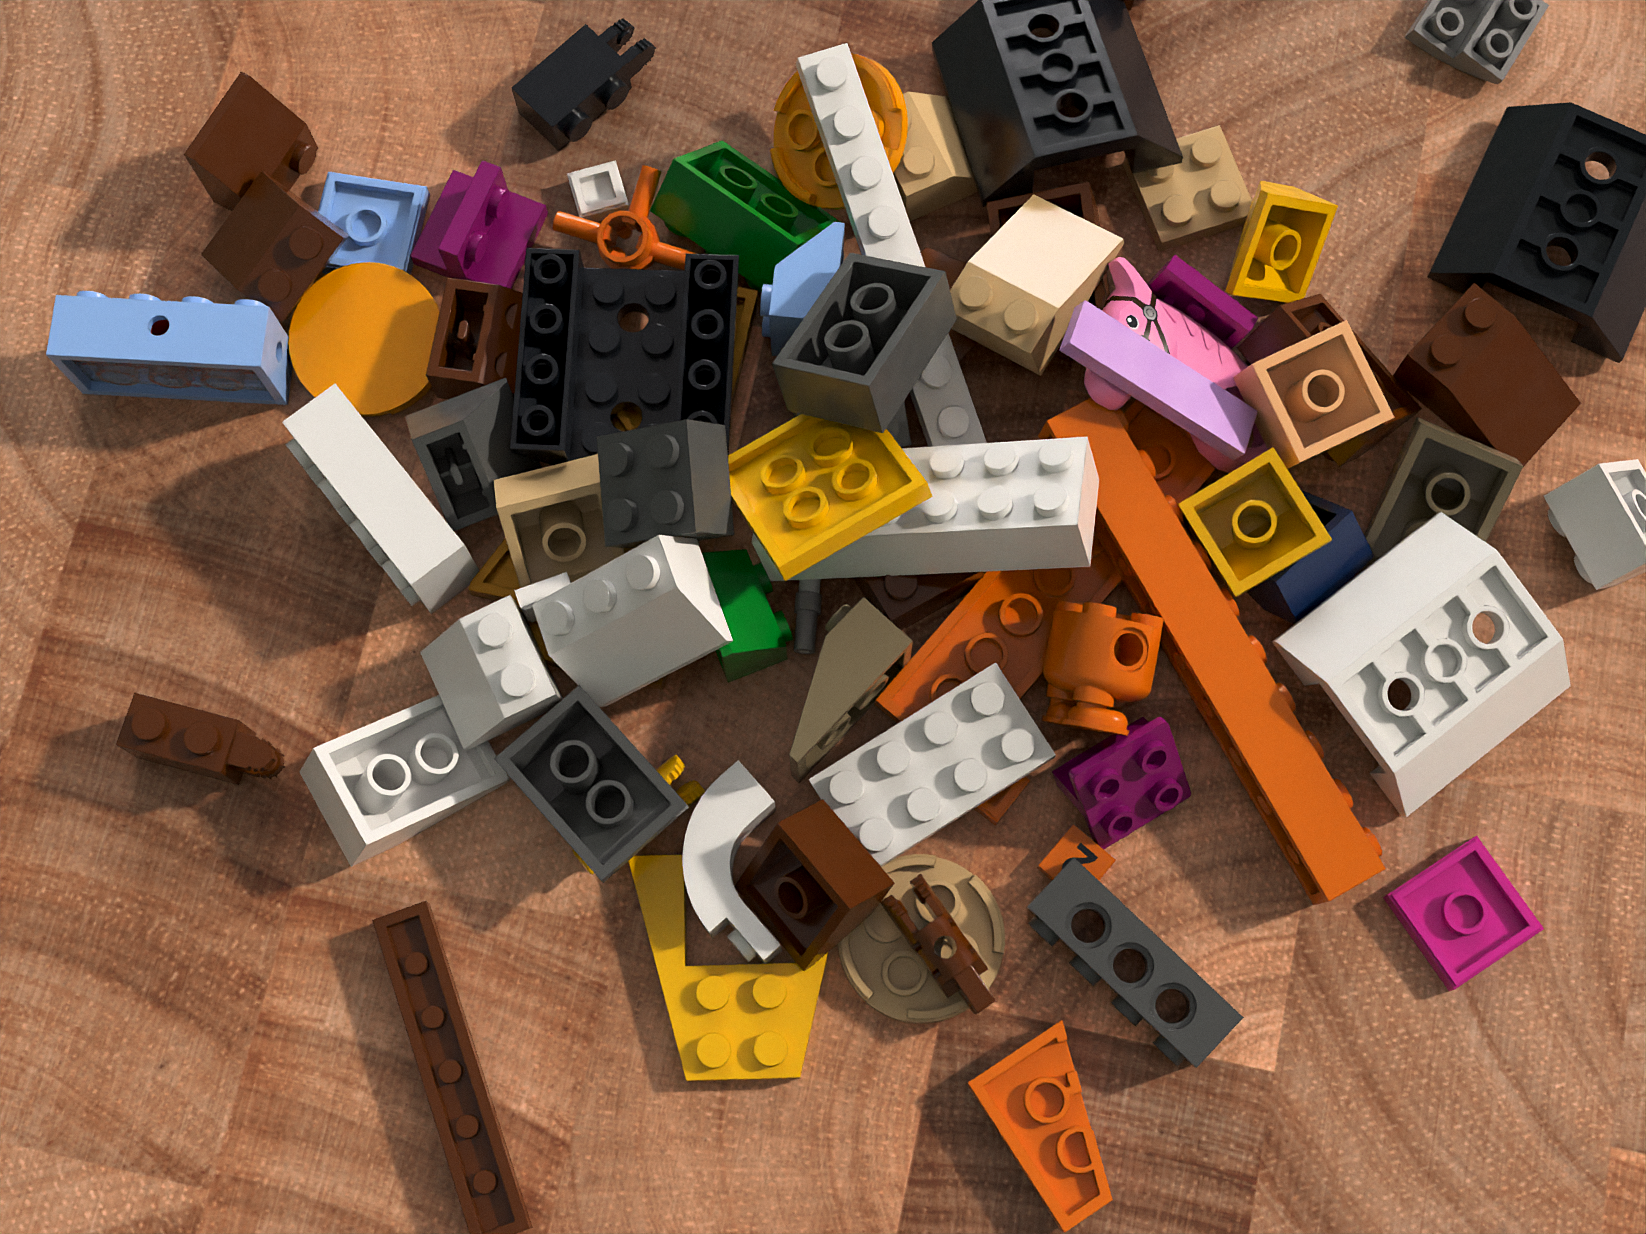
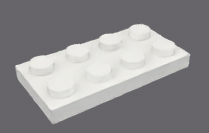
[809,662,1056,867]

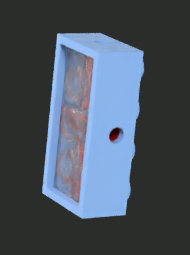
[46,291,293,405]

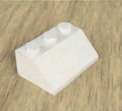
[532,535,733,707]

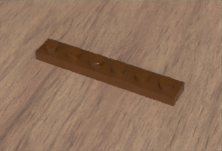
[372,901,533,1234]

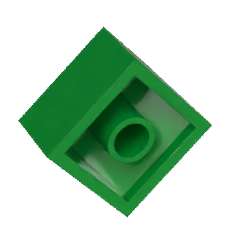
[702,549,793,683]

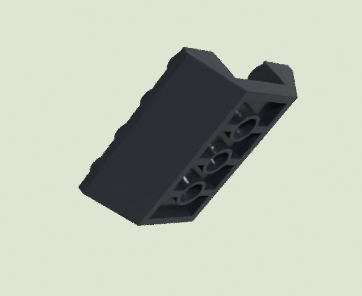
[932,0,1183,207]
[1427,102,1646,363]
[510,248,739,465]

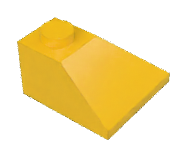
[1225,181,1338,303]

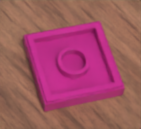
[1383,836,1544,991]

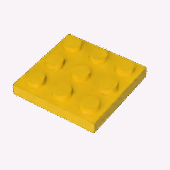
[728,414,933,581]

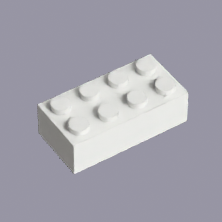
[282,384,479,614]

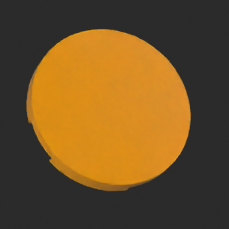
[770,53,908,210]
[288,262,440,417]

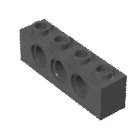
[1027,858,1244,1068]

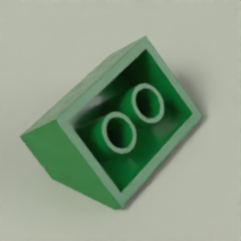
[650,140,842,293]

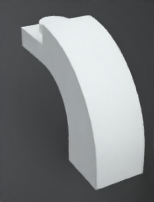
[682,760,782,964]

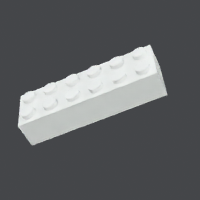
[751,436,1099,581]

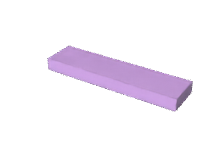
[1059,300,1258,460]

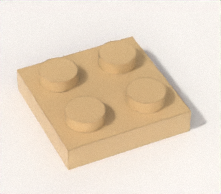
[1123,125,1252,252]

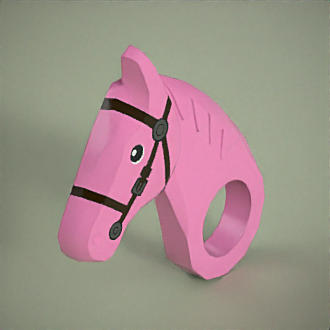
[1084,257,1268,473]

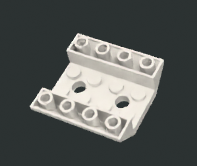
[1272,512,1571,817]

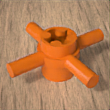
[553,165,698,271]

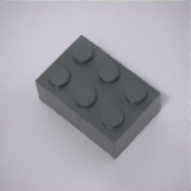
[772,253,957,433]

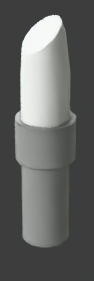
[794,579,822,654]

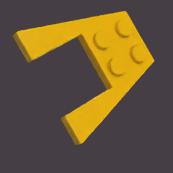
[629,854,828,1082]

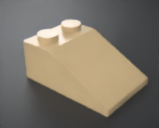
[950,194,1124,376]

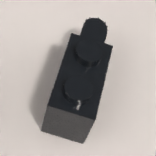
[511,18,656,151]

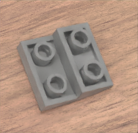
[1405,0,1549,85]

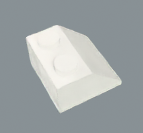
[1544,459,1646,590]
[420,595,563,751]

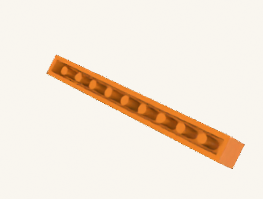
[1038,397,1386,905]

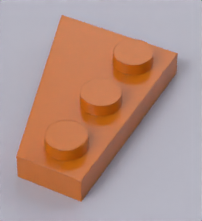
[966,1020,1113,1233]

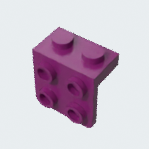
[1147,255,1258,349]

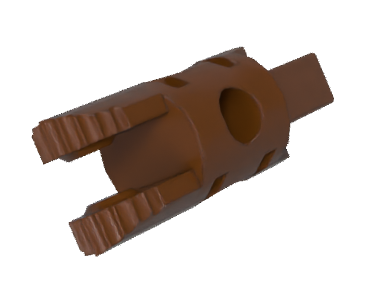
[880,874,995,1014]

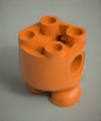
[1042,601,1164,736]

